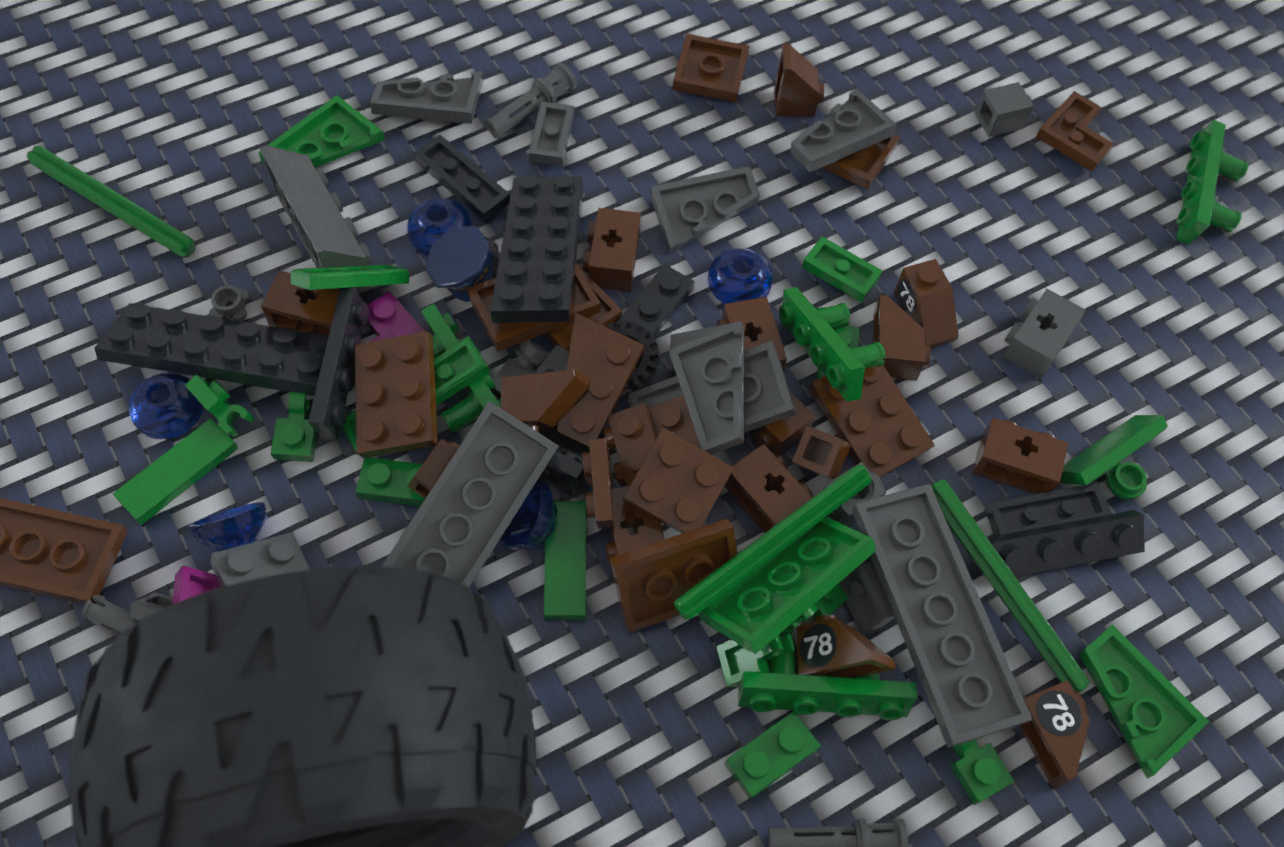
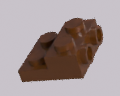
[604,395,701,486]

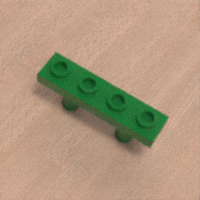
[1176,120,1249,244]
[779,287,885,402]
[421,303,501,433]
[738,643,917,720]

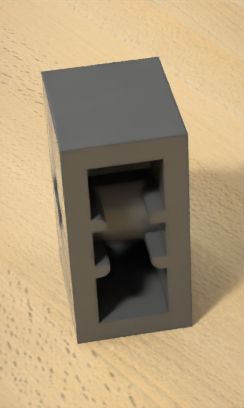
[1003,289,1086,380]

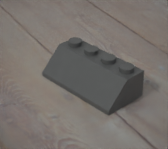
[260,145,373,268]

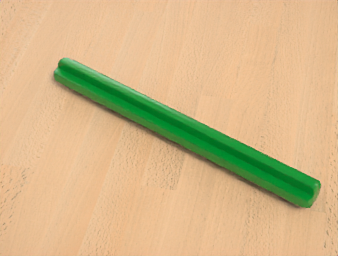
[27,146,196,258]
[674,465,872,620]
[931,479,1090,693]

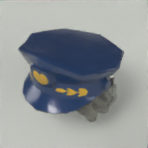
[425,226,500,302]

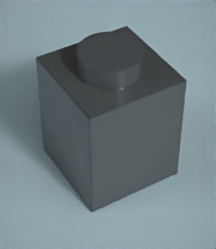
[974,82,1034,137]

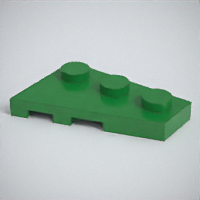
[258,95,385,168]
[1079,624,1209,779]

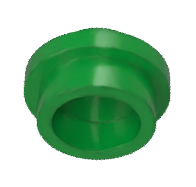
[1106,462,1147,500]

